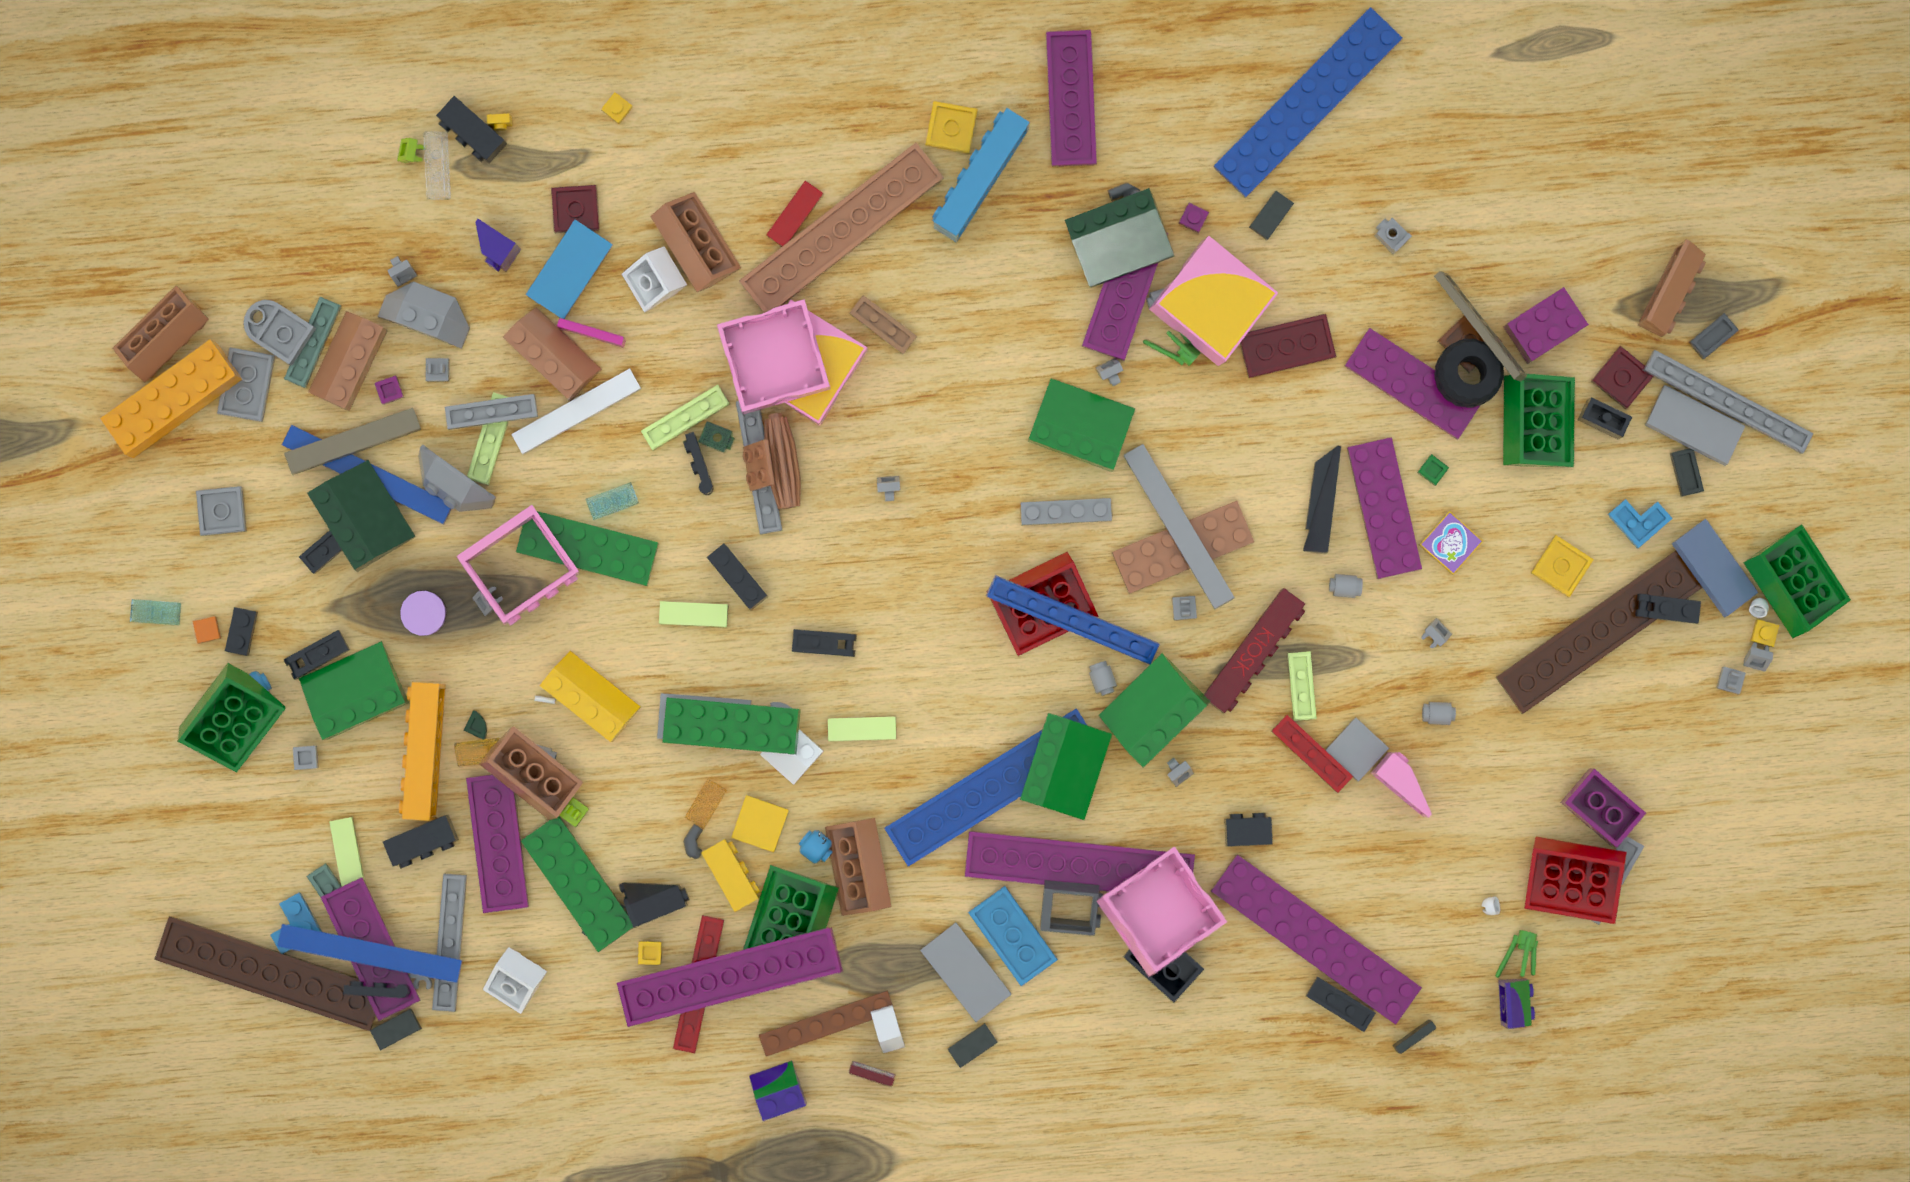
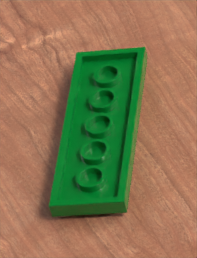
[516,511,659,586]
[662,697,801,755]
[521,816,633,952]

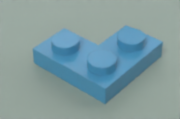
[1607,499,1673,548]
[270,892,322,954]

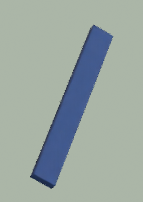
[282,425,452,524]
[986,575,1160,664]
[277,924,463,983]

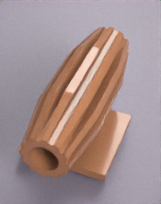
[743,413,801,510]

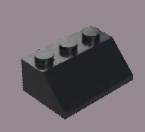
[1123,949,1204,1003]

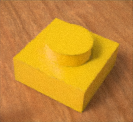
[601,92,633,124]
[487,113,513,131]
[1750,619,1780,647]
[638,941,662,965]

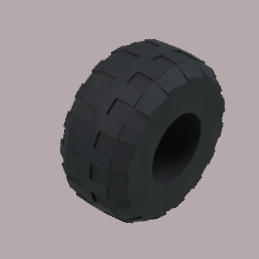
[1434,338,1504,408]

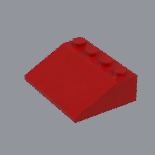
[986,552,1099,656]
[1524,837,1627,924]

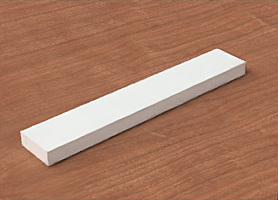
[512,369,641,454]

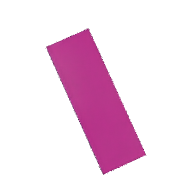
[557,318,626,348]

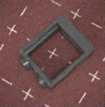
[1040,880,1103,936]

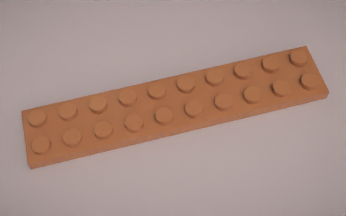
[739,143,944,313]

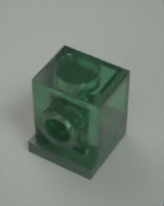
[698,421,735,454]

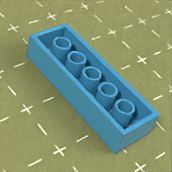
[932,108,1030,243]

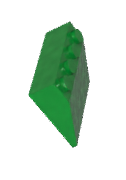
[1503,374,1575,467]
[1028,378,1135,472]
[1743,524,1851,639]
[299,641,409,740]
[1099,653,1210,768]
[178,663,286,773]
[1020,713,1112,820]
[743,865,839,950]

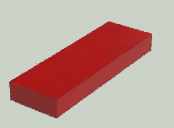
[766,180,824,247]

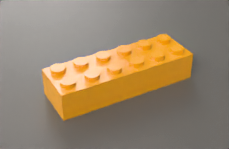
[100,339,242,458]
[399,682,446,821]

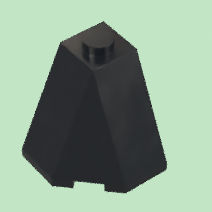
[619,882,690,928]

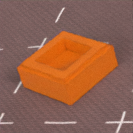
[193,616,221,644]

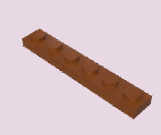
[759,990,895,1057]

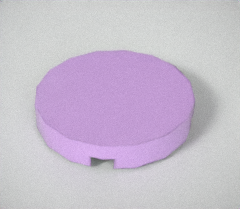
[400,591,446,636]

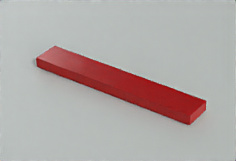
[673,915,724,1054]

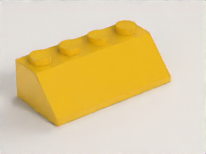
[539,651,641,742]

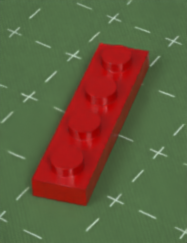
[1271,715,1353,793]

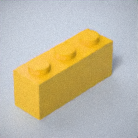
[701,839,761,912]

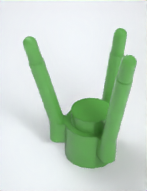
[1143,331,1201,366]
[1495,930,1538,978]

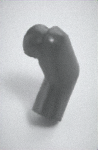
[1108,183,1140,200]
[684,824,703,859]

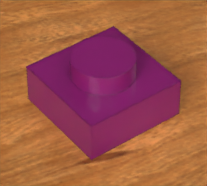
[1179,203,1209,234]
[374,375,404,405]

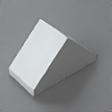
[871,1005,905,1053]

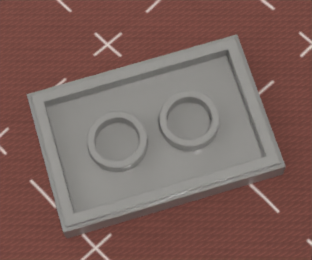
[217,347,275,422]

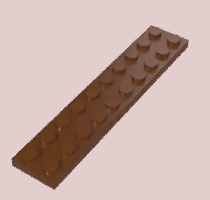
[1496,550,1703,714]
[154,916,376,1031]

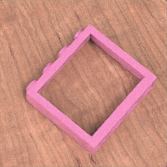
[457,505,579,625]

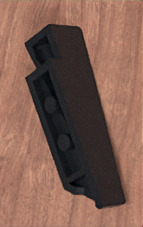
[1303,446,1341,554]

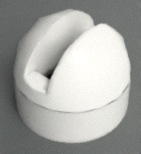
[1749,598,1769,618]
[1482,896,1500,915]

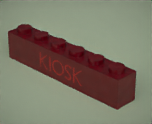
[1204,588,1305,713]

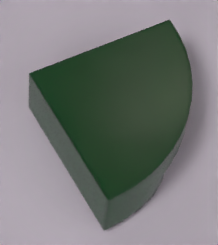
[464,710,487,740]

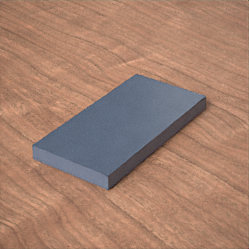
[1672,519,1758,618]

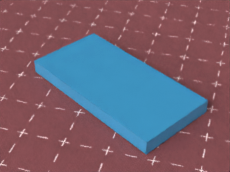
[526,220,613,319]
[968,886,1058,986]

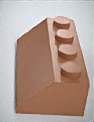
[650,192,741,292]
[1638,239,1706,337]
[112,285,209,383]
[503,307,602,401]
[308,311,388,412]
[479,726,583,820]
[825,818,892,916]

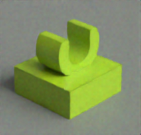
[397,138,425,163]
[559,797,589,827]

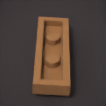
[850,295,917,354]

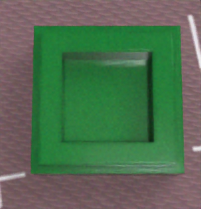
[1417,454,1449,486]

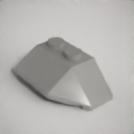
[378,282,470,349]
[418,445,496,512]

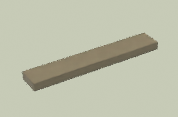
[1434,271,1527,381]
[284,408,421,475]

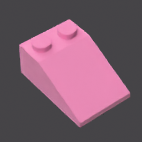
[1371,752,1432,818]

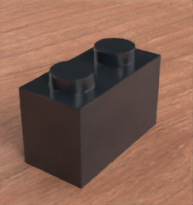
[1577,397,1632,440]
[1224,813,1273,847]

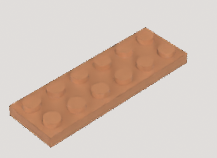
[1112,501,1254,594]

